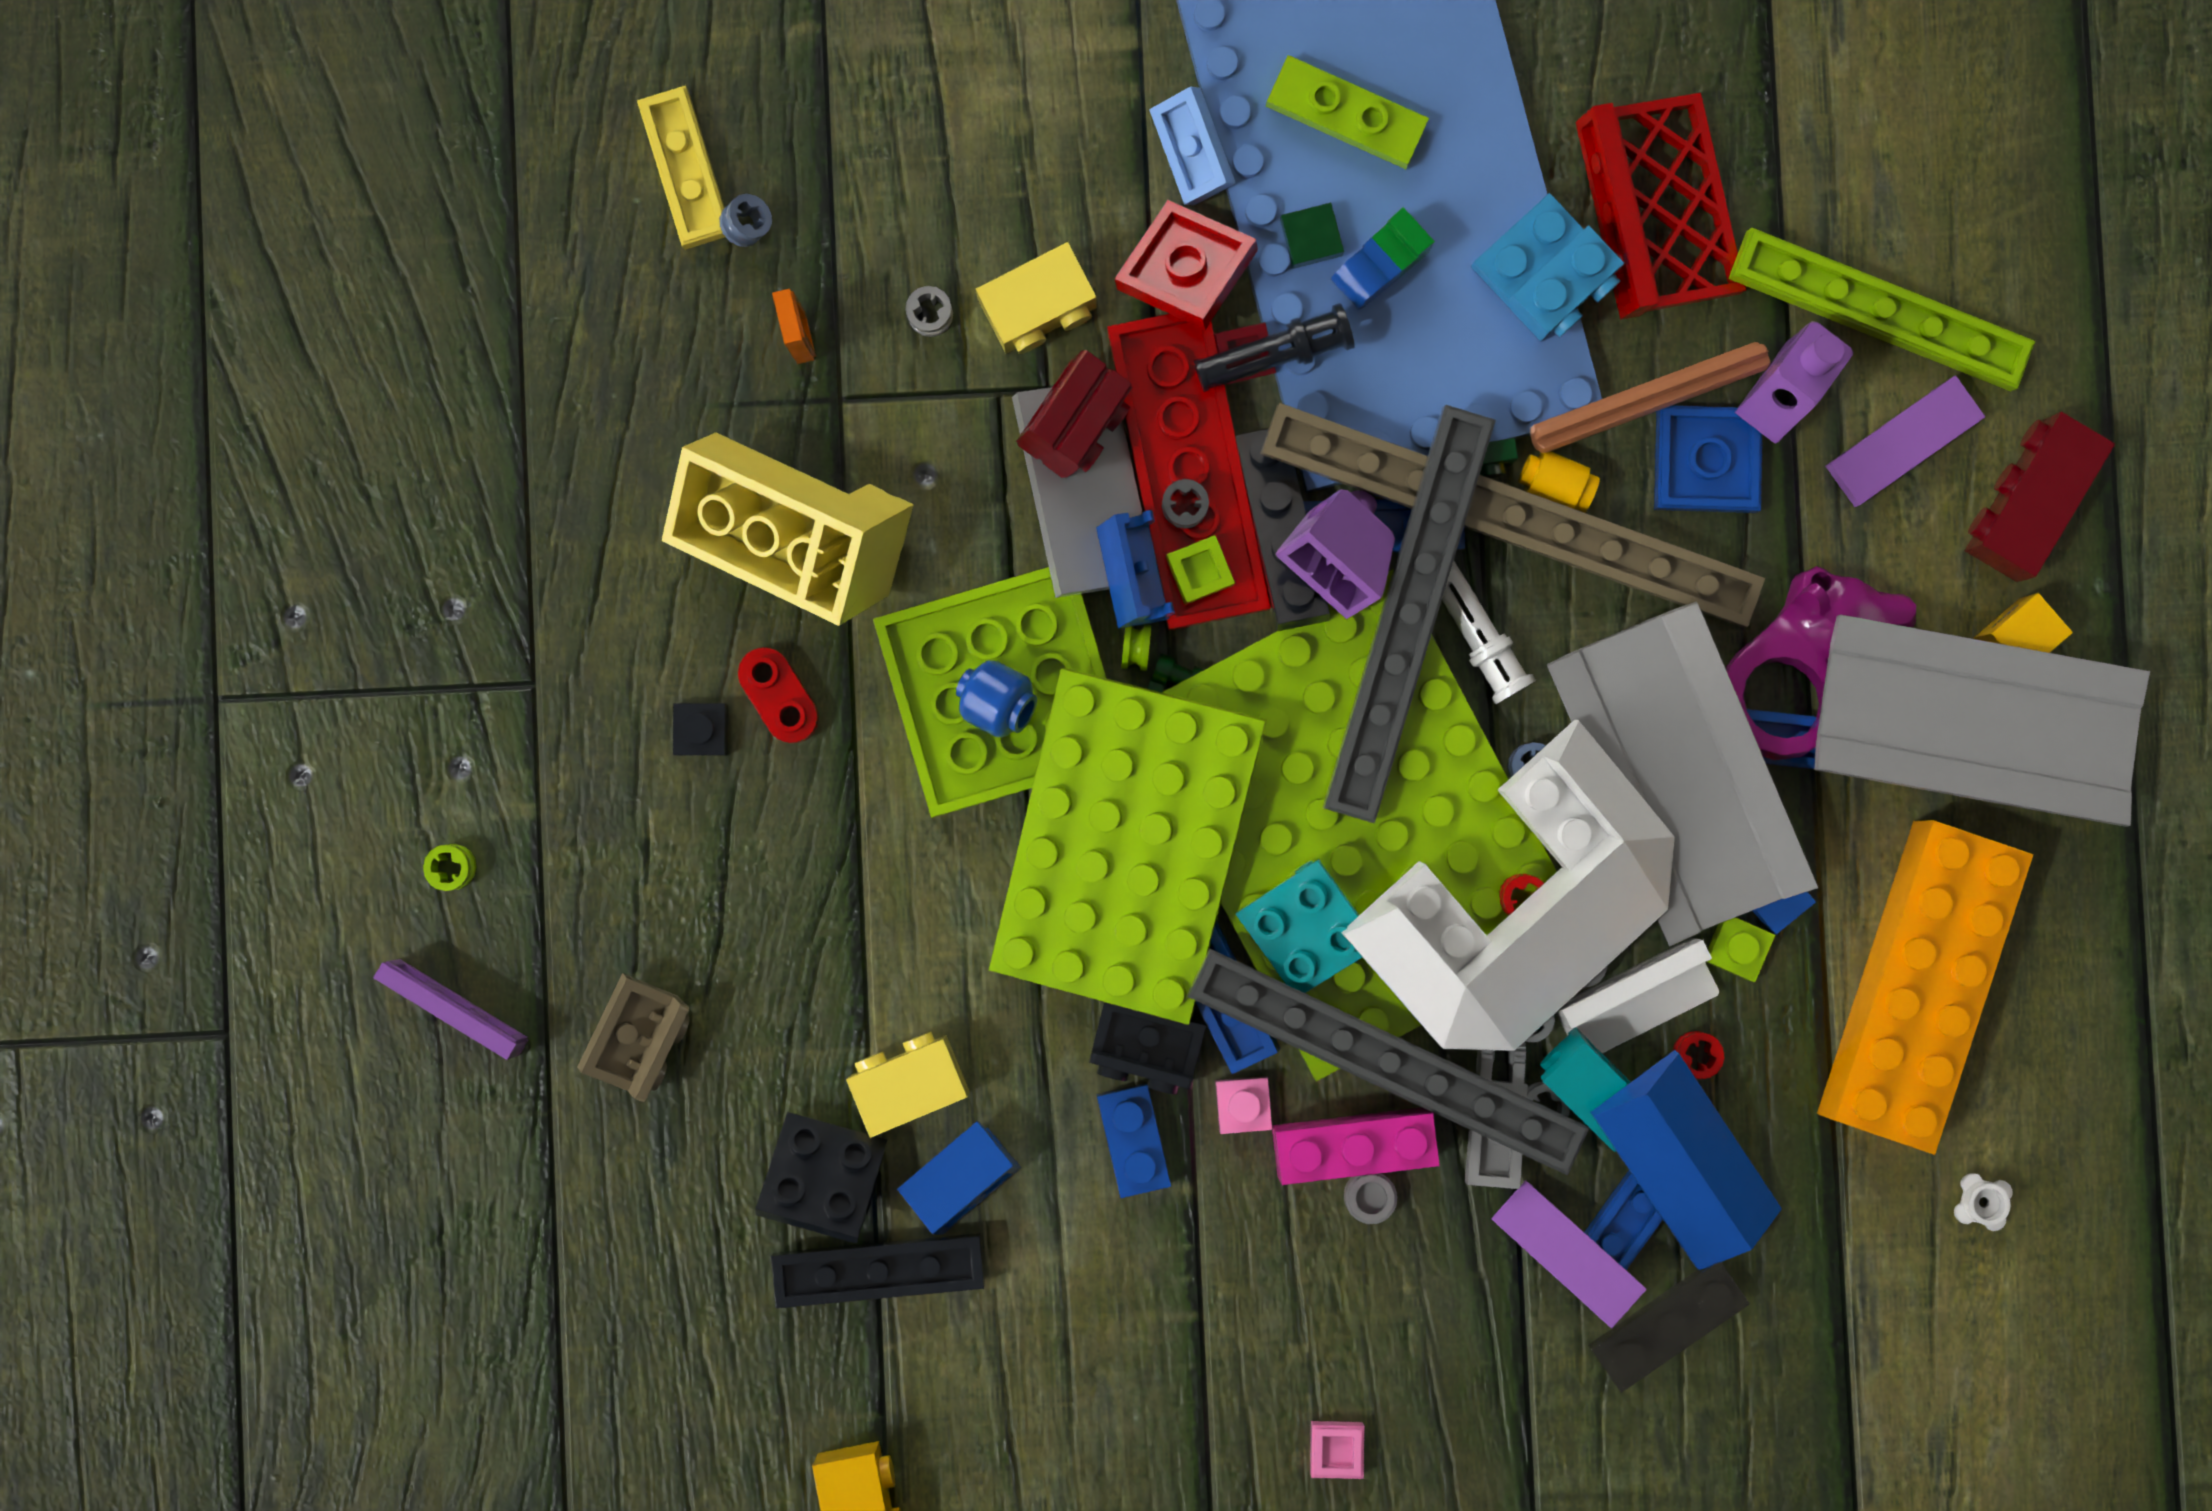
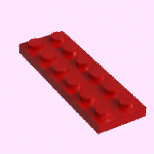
[1107,314,1271,631]

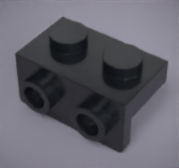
[1089,1002,1206,1095]

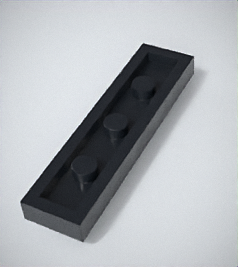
[1235,429,1330,631]
[771,1233,985,1308]

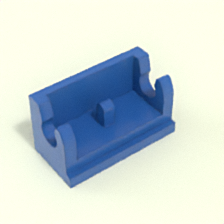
[1096,510,1175,628]
[897,1121,1022,1235]

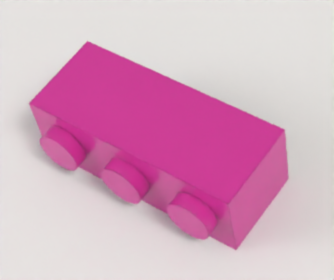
[1272,1107,1440,1185]

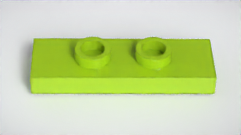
[1265,55,1429,169]

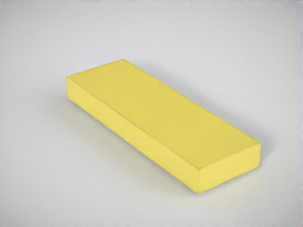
[637,85,725,250]

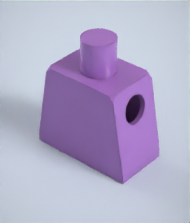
[1735,321,1853,444]
[1276,489,1395,619]

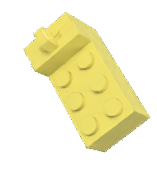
[662,433,914,626]

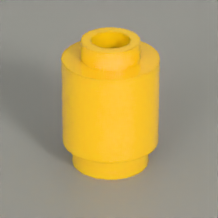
[1518,451,1600,513]

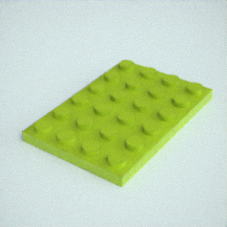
[989,668,1267,1025]

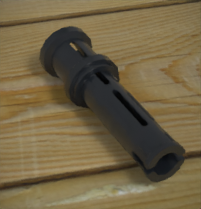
[1194,303,1355,392]

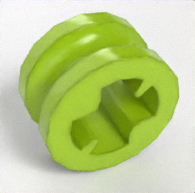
[1121,625,1151,671]
[423,844,477,891]

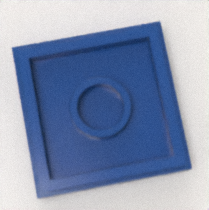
[1654,406,1762,513]

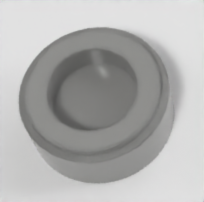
[1344,1173,1397,1224]

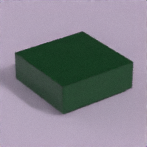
[1280,202,1344,269]

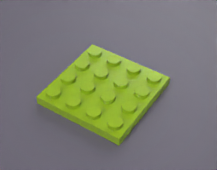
[873,567,1106,818]

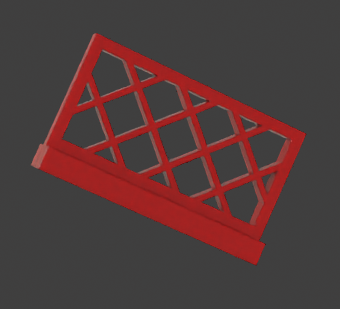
[1575,92,1746,320]

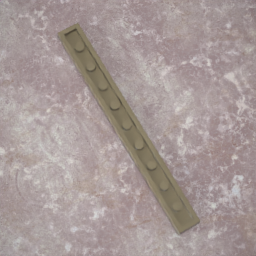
[1260,403,1765,627]

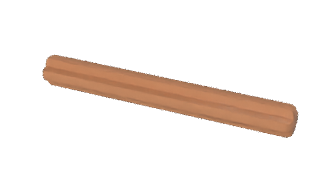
[1530,342,1770,453]

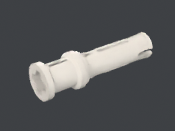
[1442,561,1536,704]

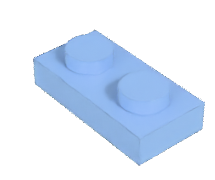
[1149,86,1236,205]

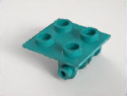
[1236,859,1362,993]

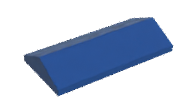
[1590,1050,1782,1270]

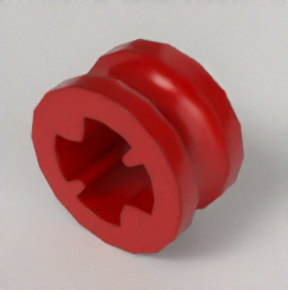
[1499,874,1544,916]
[1672,1031,1725,1079]

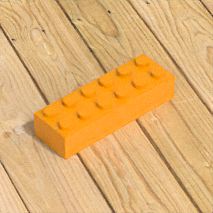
[1817,820,2034,1155]

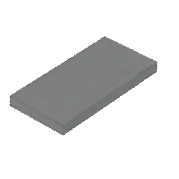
[1012,388,1143,598]

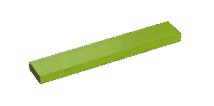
[1728,228,2035,391]

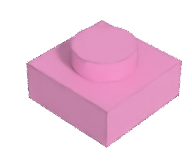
[1215,1076,1272,1134]

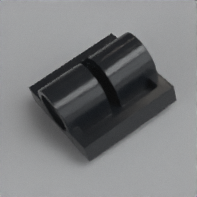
[755,1112,887,1243]

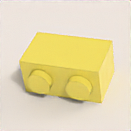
[976,242,1097,354]
[846,1031,970,1138]

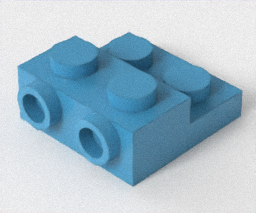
[1471,193,1624,342]

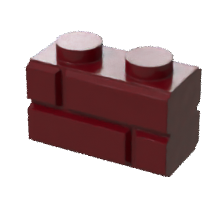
[1016,350,1133,479]

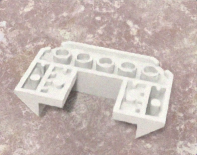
[1341,719,1675,1051]

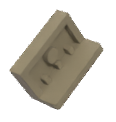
[577,973,689,1102]

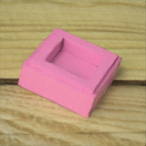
[1310,1421,1365,1479]

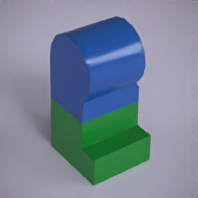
[1331,207,1435,310]

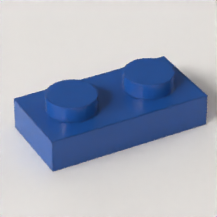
[1097,1083,1171,1198]

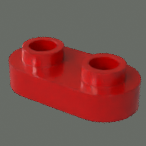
[738,647,819,743]

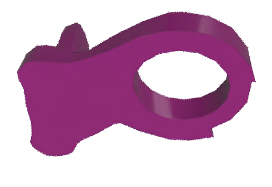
[1725,566,1916,760]

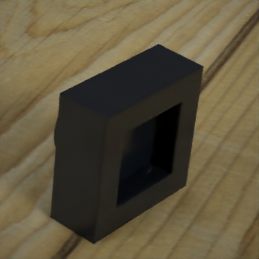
[673,703,728,756]

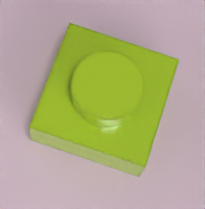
[1165,535,1235,605]
[1706,917,1775,982]

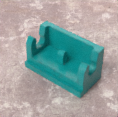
[1540,1027,1631,1152]

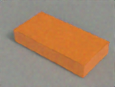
[772,288,816,364]

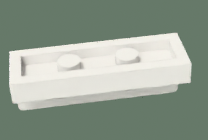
[1556,938,1719,1053]

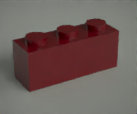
[1964,412,2115,582]

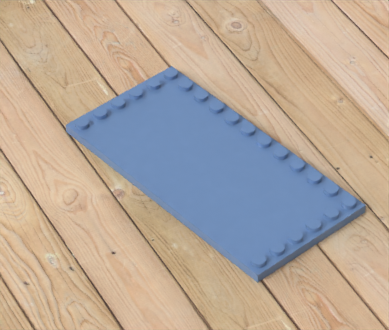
[1176,0,1602,493]

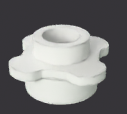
[1954,1173,2013,1231]

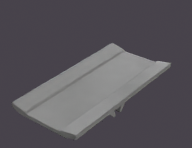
[1547,601,1818,947]
[1814,615,2150,827]

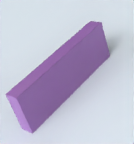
[1825,375,1985,507]
[373,959,528,1060]
[1491,1180,1647,1329]

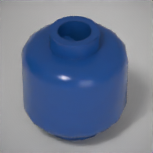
[956,660,1037,737]

